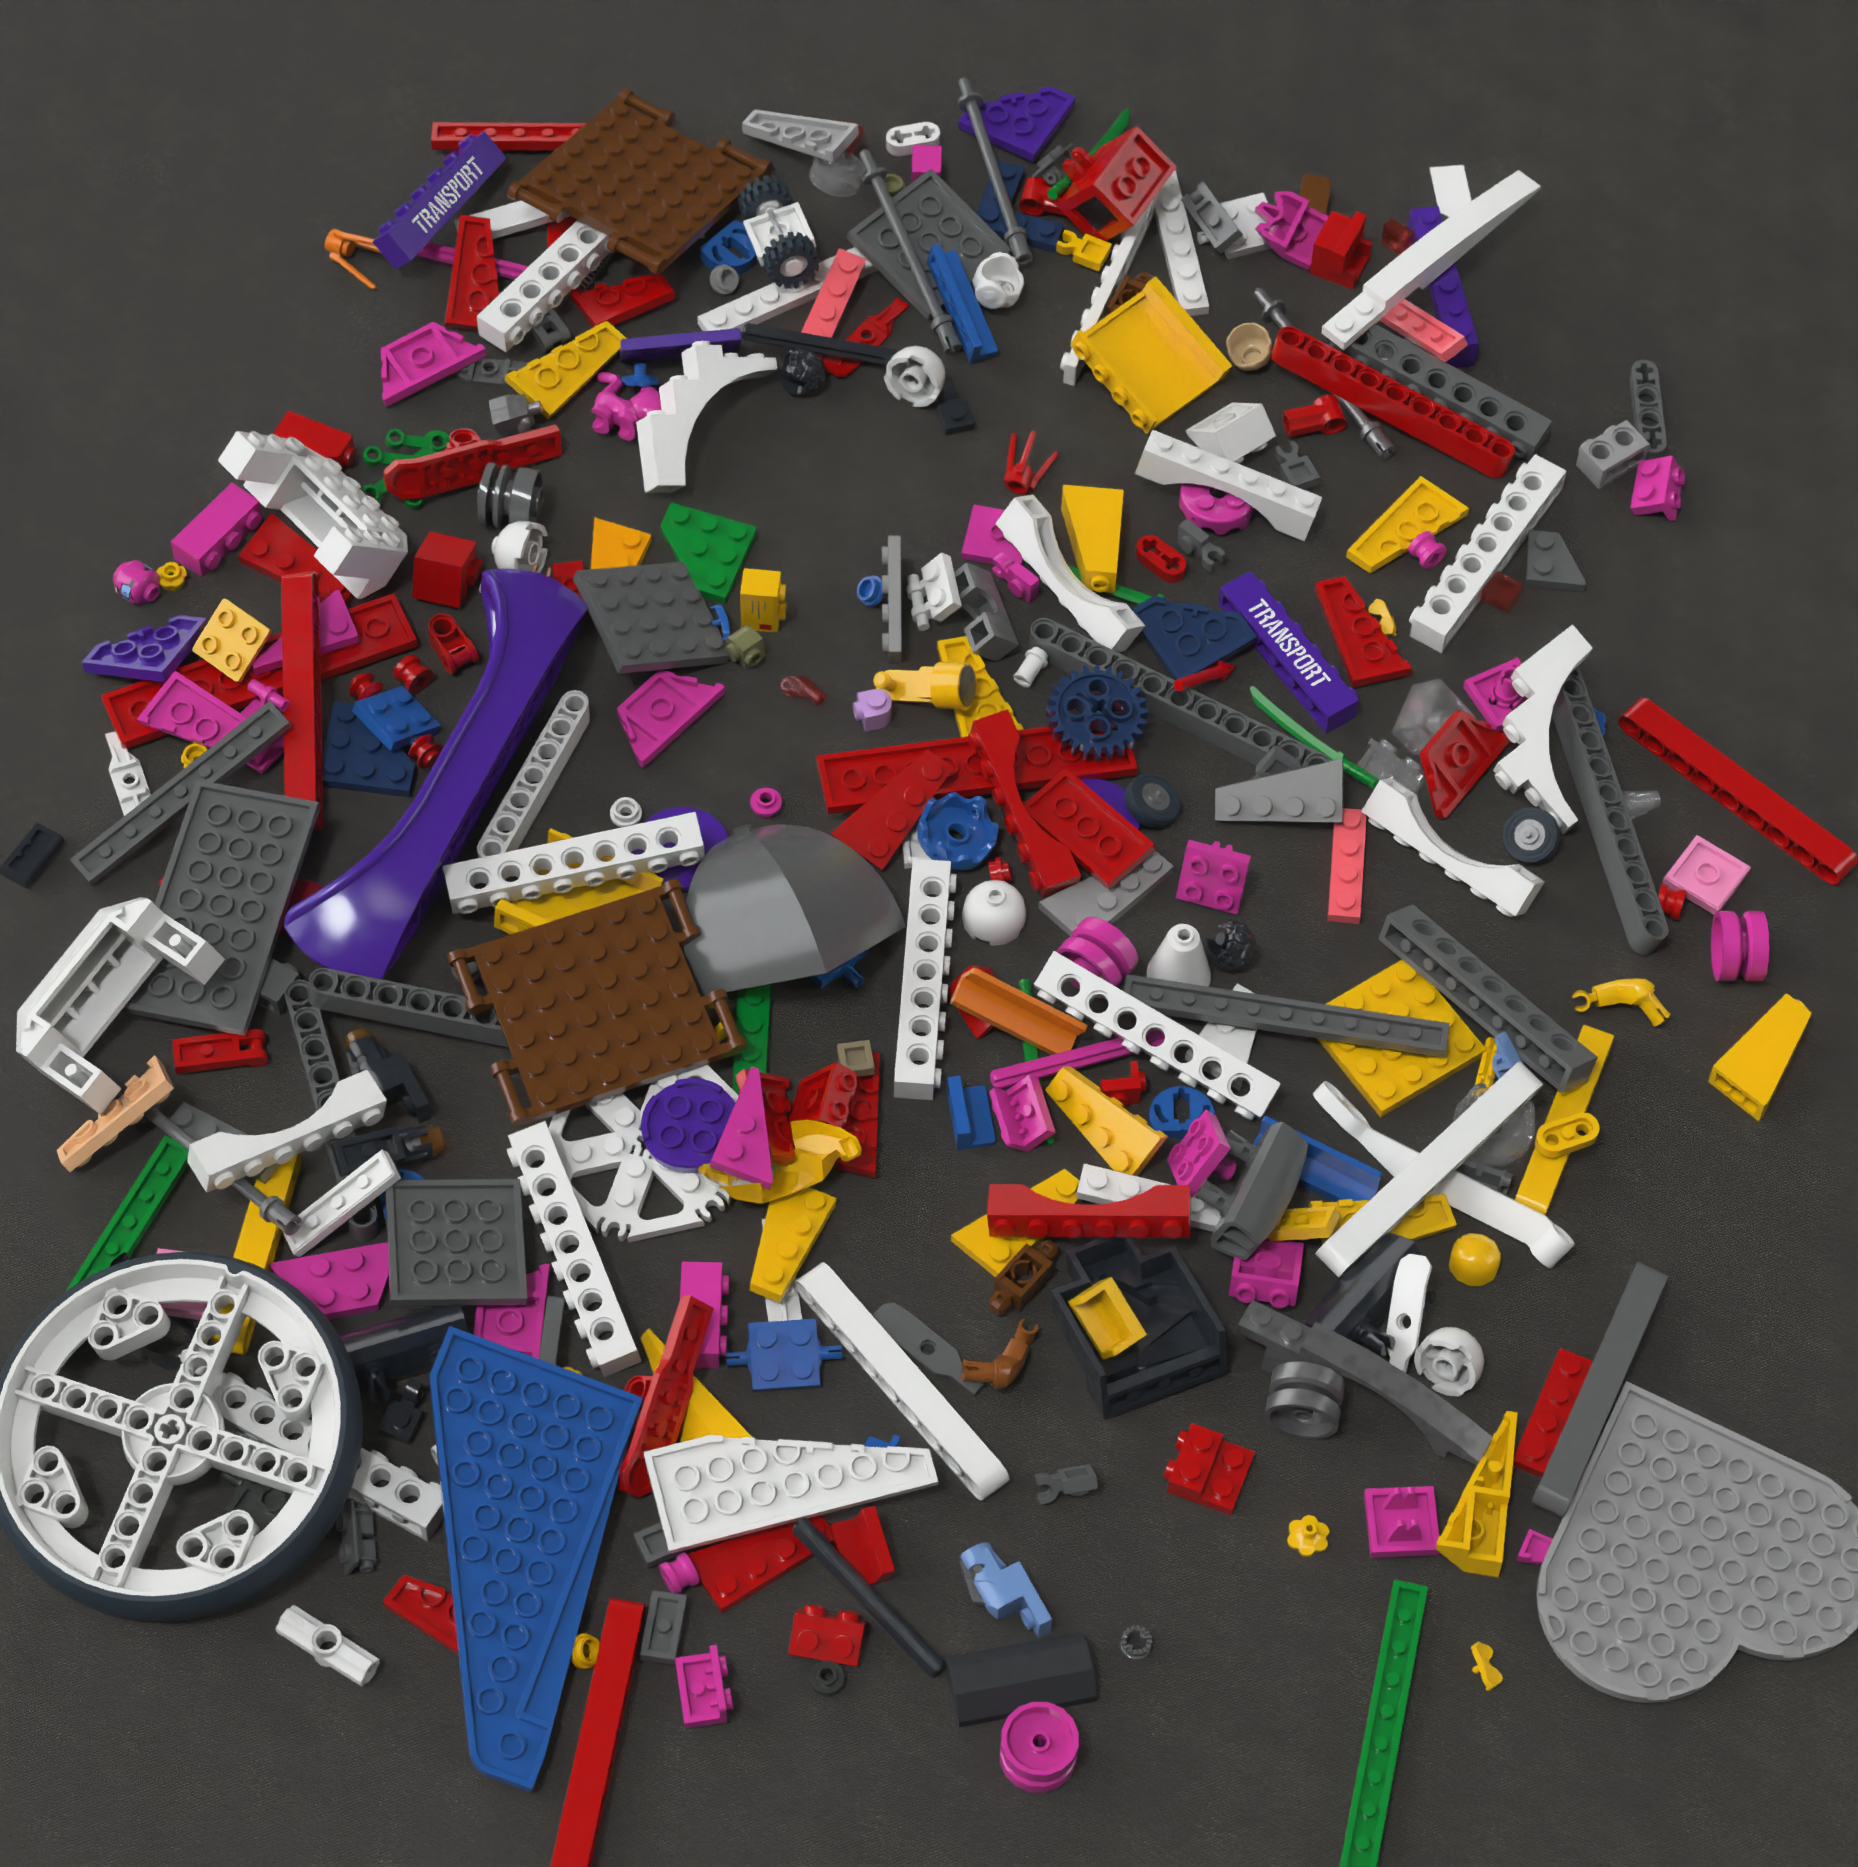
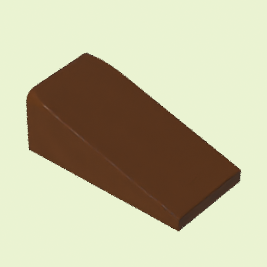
[1300,174,1332,215]

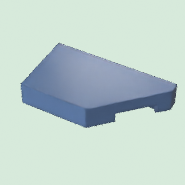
[1492,1031,1523,1079]

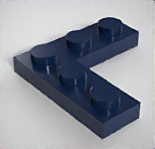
[976,160,1064,253]

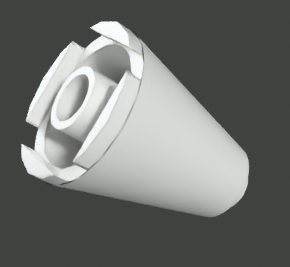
[1147,924,1211,987]

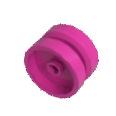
[1710,911,1769,982]
[1055,917,1138,999]
[1000,1702,1079,1793]

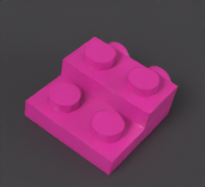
[1229,1238,1304,1308]

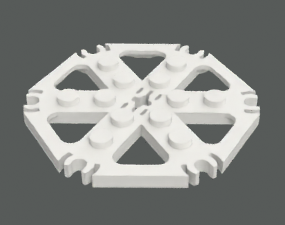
[542,1064,738,1243]

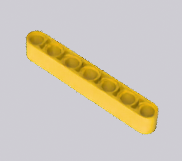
[1515,1025,1615,1215]
[211,1152,302,1355]

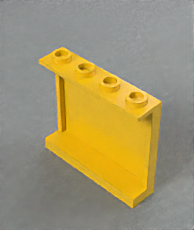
[1070,277,1232,434]
[494,828,664,934]

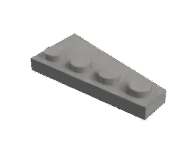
[1038,851,1174,937]

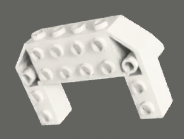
[218,431,408,599]
[16,897,225,1115]

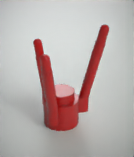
[1003,431,1059,495]

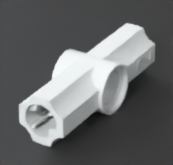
[276,1605,380,1687]

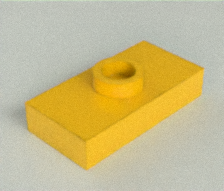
[1268,1206,1340,1241]

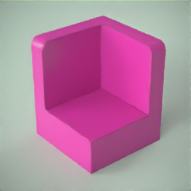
[911,145,942,183]

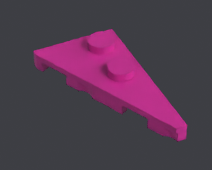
[252,590,359,675]
[710,1066,773,1190]

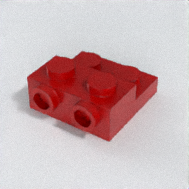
[788,1061,857,1128]
[1164,1423,1255,1516]

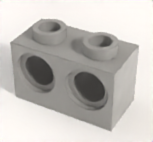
[1576,420,1649,489]

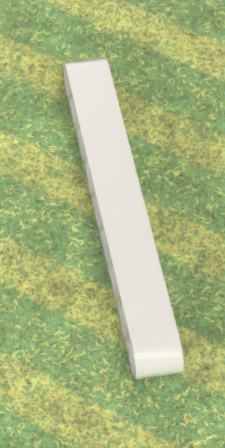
[1315,1061,1544,1278]
[795,1262,1010,1501]

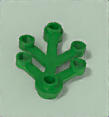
[360,429,450,510]

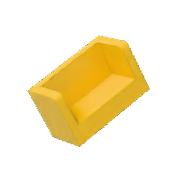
[1068,1277,1147,1360]

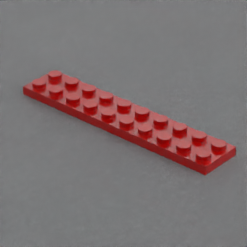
[101,593,417,749]
[816,726,1138,815]

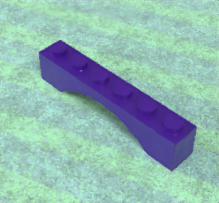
[1406,206,1479,368]

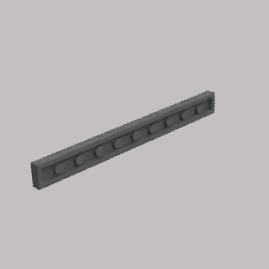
[1124,974,1449,1058]

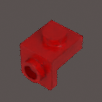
[1100,1061,1146,1107]

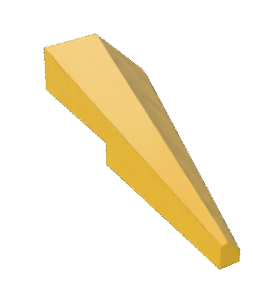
[640,1329,753,1443]

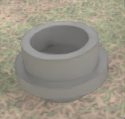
[710,265,739,295]

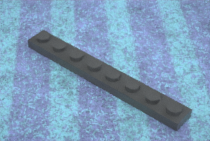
[70,701,291,886]

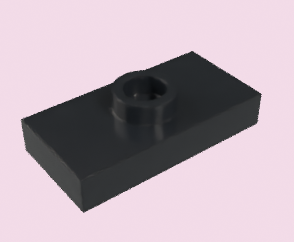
[0,822,64,888]

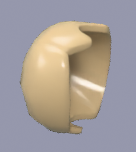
[1226,323,1273,371]

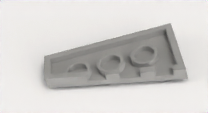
[742,110,859,162]
[882,536,901,662]
[1215,758,1343,822]

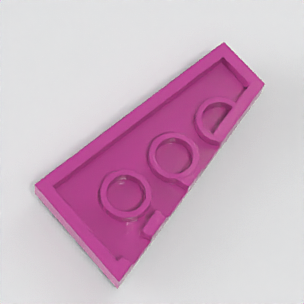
[137,671,276,765]

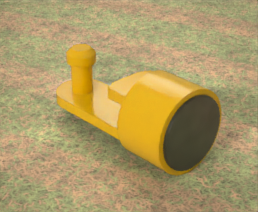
[873,662,976,710]

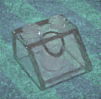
[1391,679,1477,755]

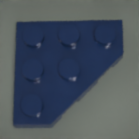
[1131,596,1257,680]
[322,701,416,798]

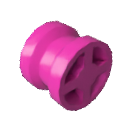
[1408,531,1447,570]
[659,1552,700,1594]

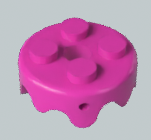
[1179,483,1254,535]

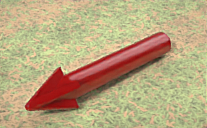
[1173,661,1236,692]

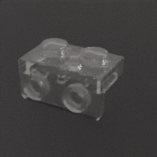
[1357,738,1426,794]

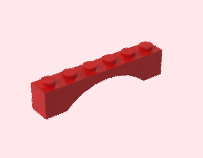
[968,709,1081,899]
[987,1184,1191,1238]

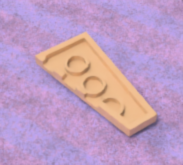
[57,1055,174,1172]

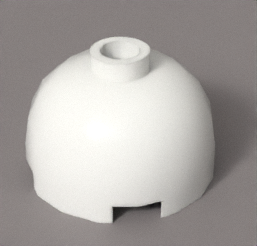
[884,346,945,407]
[491,521,548,574]
[962,880,1026,946]
[1414,1327,1484,1396]

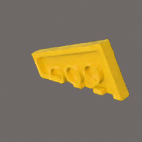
[504,320,627,420]
[1346,476,1469,574]
[1045,1066,1168,1176]
[750,1174,837,1303]
[1308,1194,1457,1244]

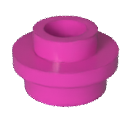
[750,788,782,818]

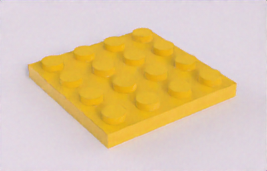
[1317,960,1487,1118]

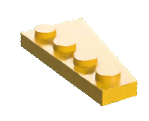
[937,636,1024,737]
[951,1169,1083,1277]

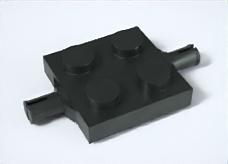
[220,1460,305,1532]

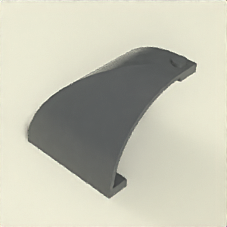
[684,824,906,997]

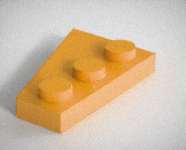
[591,517,652,569]

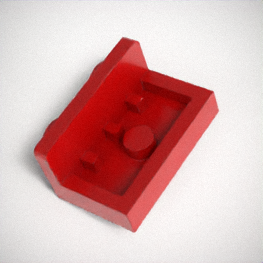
[788,1604,867,1666]

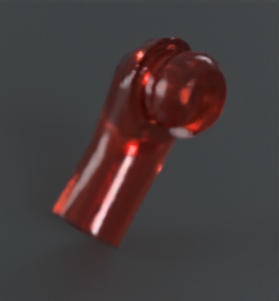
[780,676,827,706]

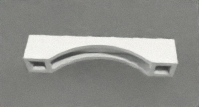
[1135,430,1322,541]
[995,495,1145,653]
[1361,778,1545,917]
[187,1070,387,1193]

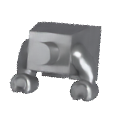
[489,395,543,438]

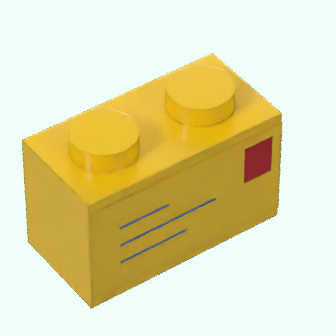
[740,568,787,632]

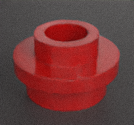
[989,857,1013,883]

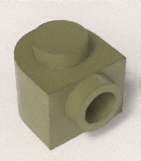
[724,625,765,670]

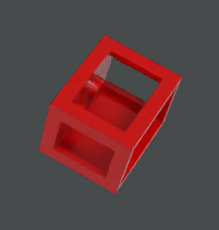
[1056,126,1177,241]

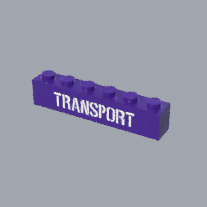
[373,131,506,269]
[1218,571,1359,734]

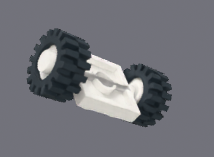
[738,175,820,289]

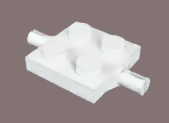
[1197,193,1271,260]

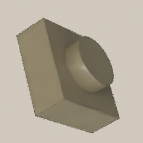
[837,1040,875,1077]

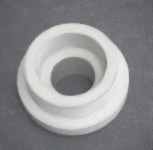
[610,797,642,828]

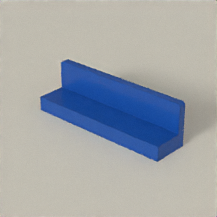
[1253,1116,1383,1202]

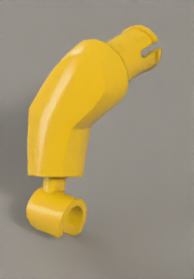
[1572,978,1671,1027]

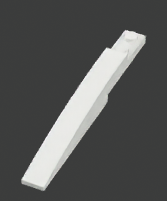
[1322,170,1541,350]

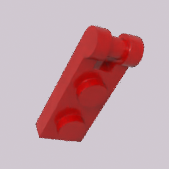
[172,1029,268,1074]

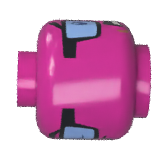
[113,560,160,606]

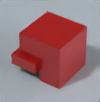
[1310,211,1373,290]
[412,531,483,608]

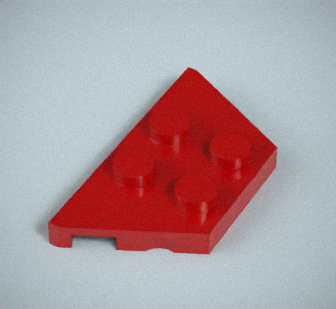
[1419,710,1510,819]

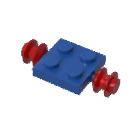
[349,673,443,769]

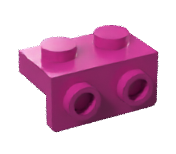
[1630,456,1685,521]
[989,1074,1056,1152]
[675,1645,733,1729]

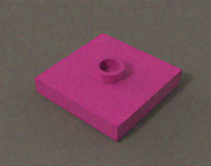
[961,505,1023,565]

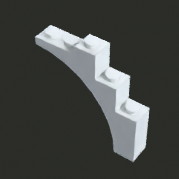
[636,341,777,493]
[1493,624,1593,835]

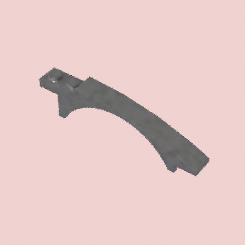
[1236,1300,1493,1465]

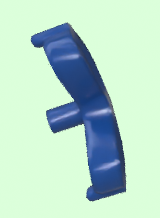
[711,604,731,641]

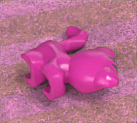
[591,372,662,441]

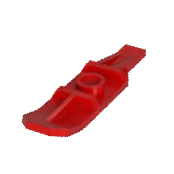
[823,298,909,377]

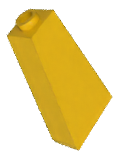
[1061,485,1124,593]
[1708,993,1812,1122]

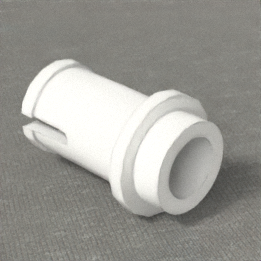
[1013,647,1048,688]

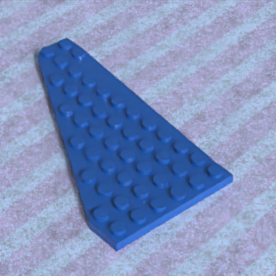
[429,1326,643,1793]

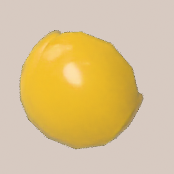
[1449,1233,1501,1286]

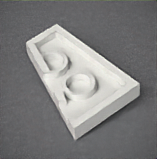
[1185,983,1257,1091]

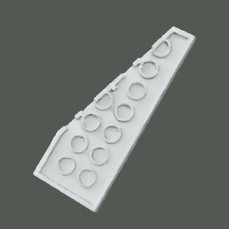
[644,1435,938,1554]

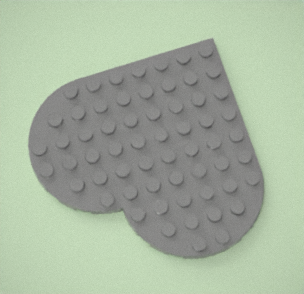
[1536,1381,1858,1703]

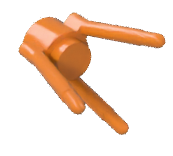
[325,229,382,290]

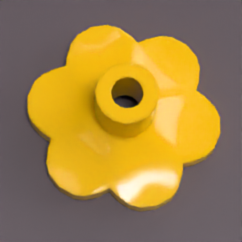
[1287,1515,1329,1557]

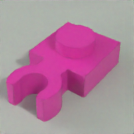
[992,553,1039,604]

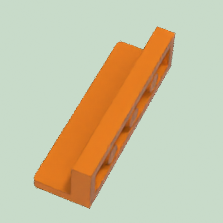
[950,968,1087,1055]

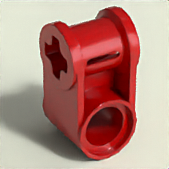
[428,613,479,675]

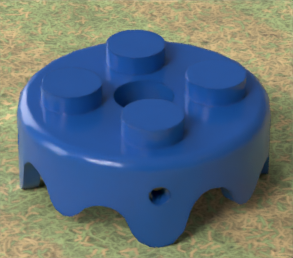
[917,792,998,870]

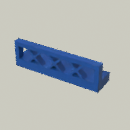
[927,244,999,364]

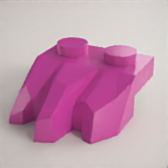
[1255,191,1329,270]

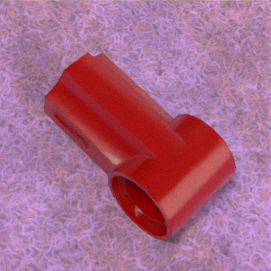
[1019,177,1078,216]
[1282,394,1347,437]

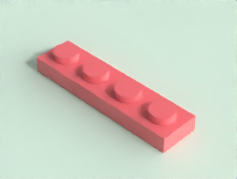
[795,248,866,360]
[1379,299,1468,362]
[1327,808,1367,924]

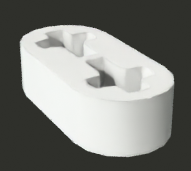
[886,122,940,156]

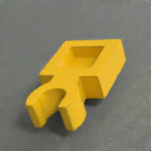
[1056,230,1112,272]

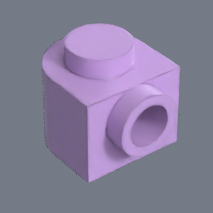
[853,689,892,732]

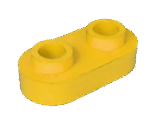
[1535,1112,1600,1158]

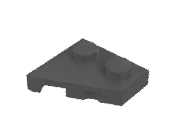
[1525,530,1586,592]

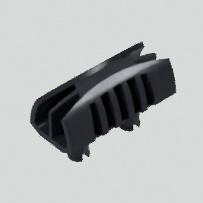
[1305,1233,1436,1356]
[339,1303,469,1404]

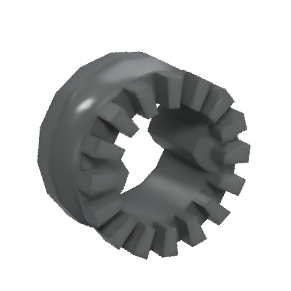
[1120,1625,1152,1661]

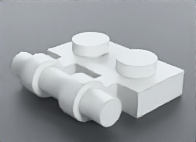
[906,553,962,631]

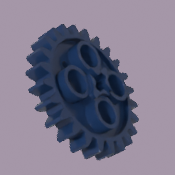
[1046,664,1149,762]

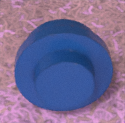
[857,576,885,607]

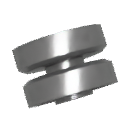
[1264,1362,1346,1439]

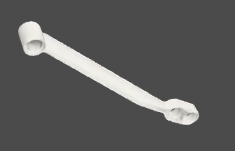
[1313,1081,1575,1269]

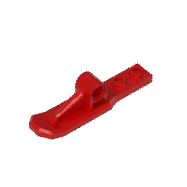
[383,424,562,500]
[617,1295,714,1498]

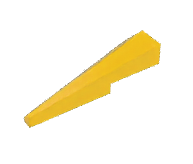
[1436,1411,1518,1577]

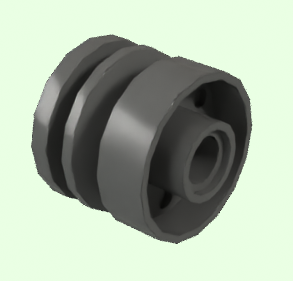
[477,462,544,529]

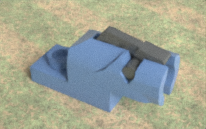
[960,1542,1052,1639]

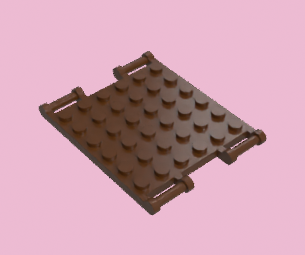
[507,88,773,275]
[447,879,748,1127]

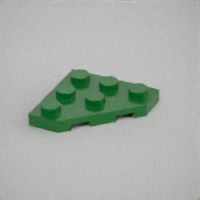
[660,502,757,605]

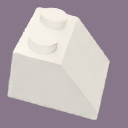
[1186,402,1276,463]

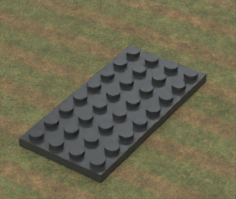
[122,780,321,1036]

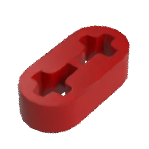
[1136,535,1186,583]

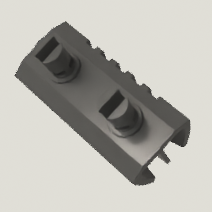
[1195,1122,1308,1260]

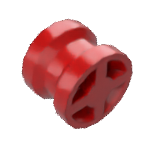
[393,654,433,694]
[1658,883,1687,920]

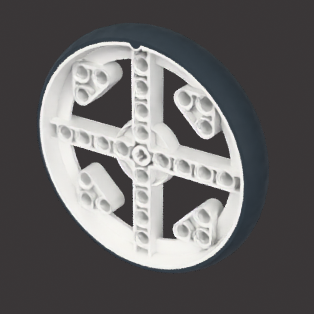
[0,1252,363,1622]

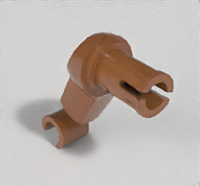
[961,1319,1038,1389]

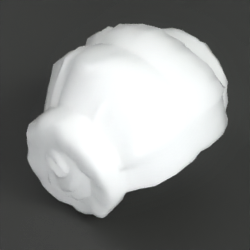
[972,252,1024,309]

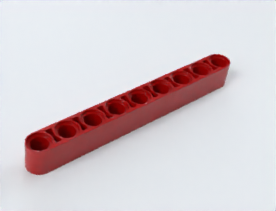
[1271,326,1515,478]
[281,571,324,831]
[1618,697,1858,885]
[551,1598,646,1867]

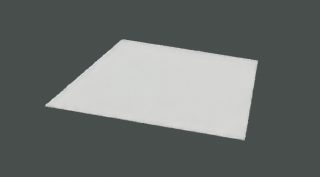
[1430,165,1471,217]

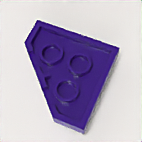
[958,86,1076,162]
[82,615,208,682]

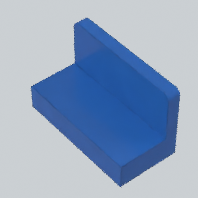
[947,1076,996,1150]

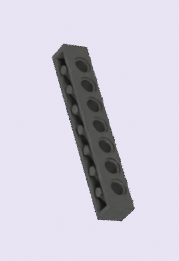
[1324,324,1552,462]
[1378,904,1598,1093]

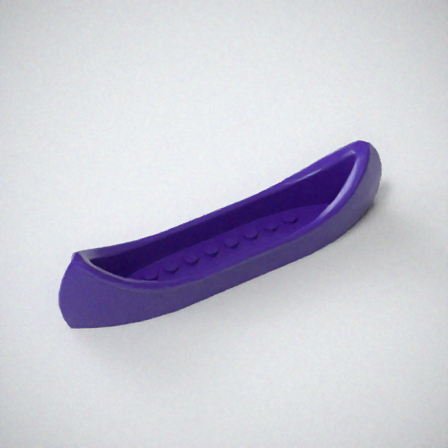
[284,568,588,980]

